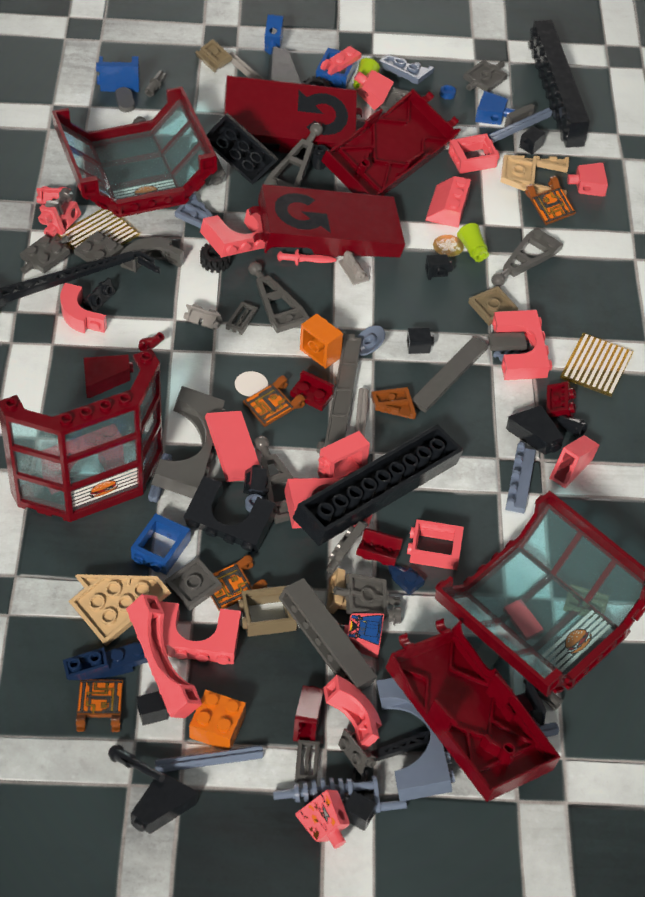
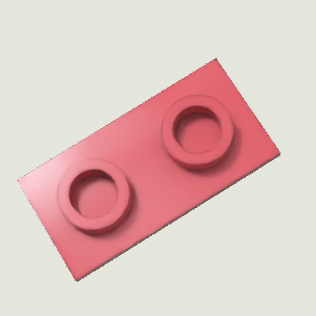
[36,186,72,205]

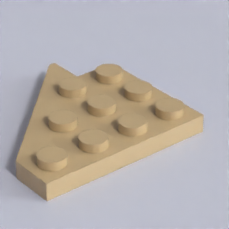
[69,574,171,646]

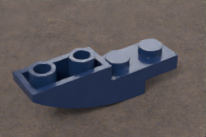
[63,641,148,680]

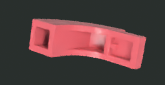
[60,283,107,333]
[323,675,382,750]

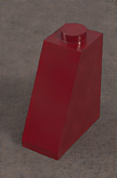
[83,354,134,398]
[293,685,324,742]

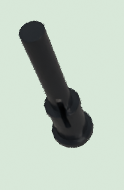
[108,745,165,782]

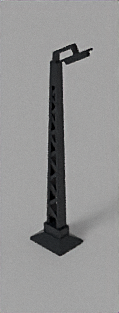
[0,251,160,307]
[352,679,546,796]

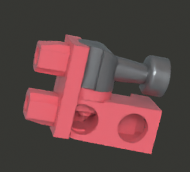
[38,188,81,238]

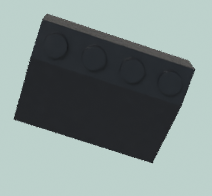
[206,113,278,185]

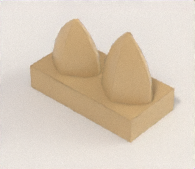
[326,568,346,614]

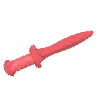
[277,249,336,266]

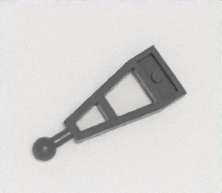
[264,123,323,188]
[491,228,563,287]
[248,262,310,333]
[254,436,293,524]

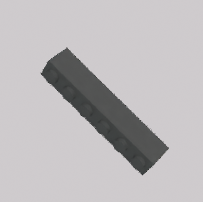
[279,578,377,691]

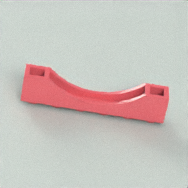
[126,594,202,718]

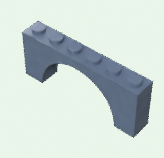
[377,678,455,802]

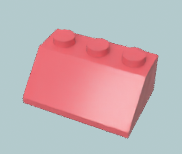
[426,176,471,228]

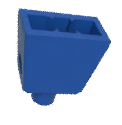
[265,14,283,54]
[475,91,515,125]

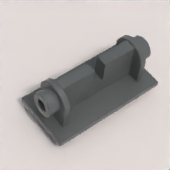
[338,728,376,774]

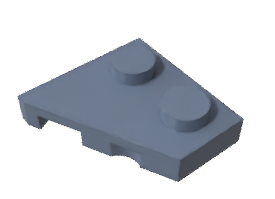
[175,193,213,229]

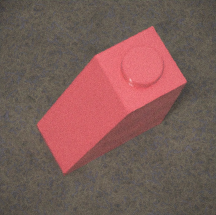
[549,435,600,488]

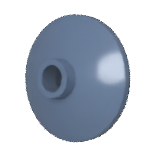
[357,326,385,356]

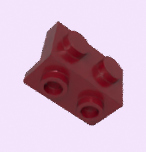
[356,528,403,566]

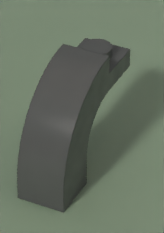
[120,237,184,272]

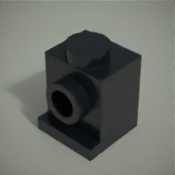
[425,254,452,280]
[243,465,269,496]

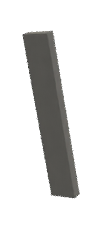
[412,336,488,413]

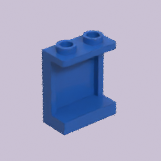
[96,56,140,92]

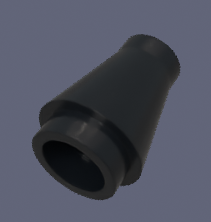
[558,415,588,437]

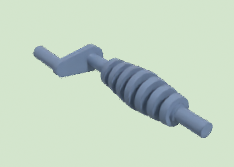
[273,776,407,813]

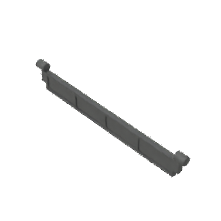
[316,330,362,454]

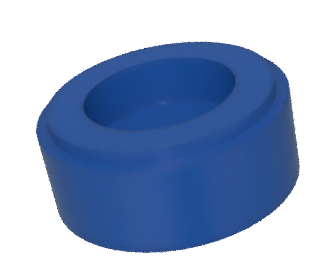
[440,85,456,100]

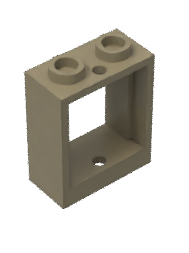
[238,585,297,637]

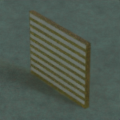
[57,208,139,251]
[560,333,634,397]

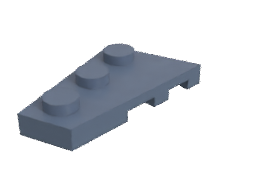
[378,55,435,84]

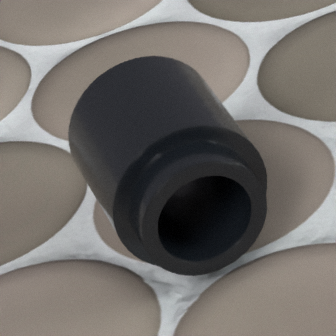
[311,145,329,170]

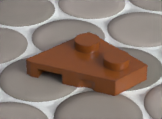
[371,387,416,419]

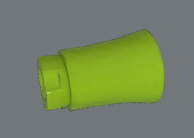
[353,58,380,90]
[457,223,489,262]

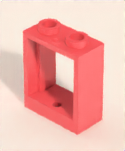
[448,134,500,174]
[318,431,370,478]
[407,519,464,570]

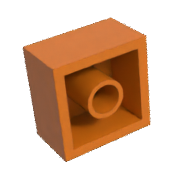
[300,314,343,369]
[189,689,246,750]

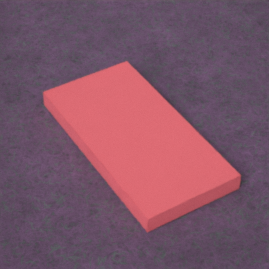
[205,411,260,482]

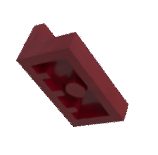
[290,370,334,411]
[547,381,576,418]

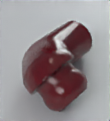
[138,332,165,351]

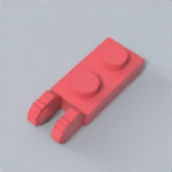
[320,46,361,75]

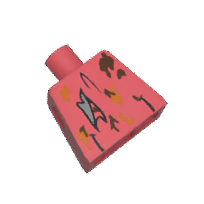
[295,790,350,849]

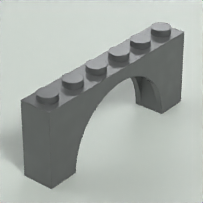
[151,386,226,498]

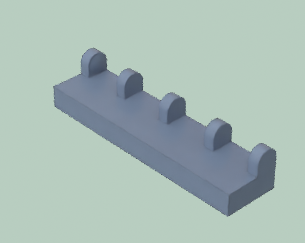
[505,442,536,514]

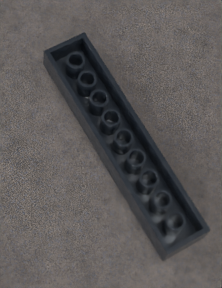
[528,20,590,148]
[293,424,463,546]

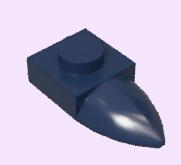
[389,564,425,595]

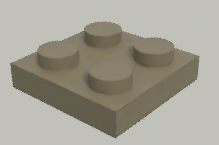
[468,286,518,326]

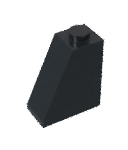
[506,405,564,455]
[130,771,198,834]

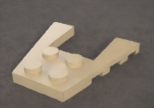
[500,155,569,195]

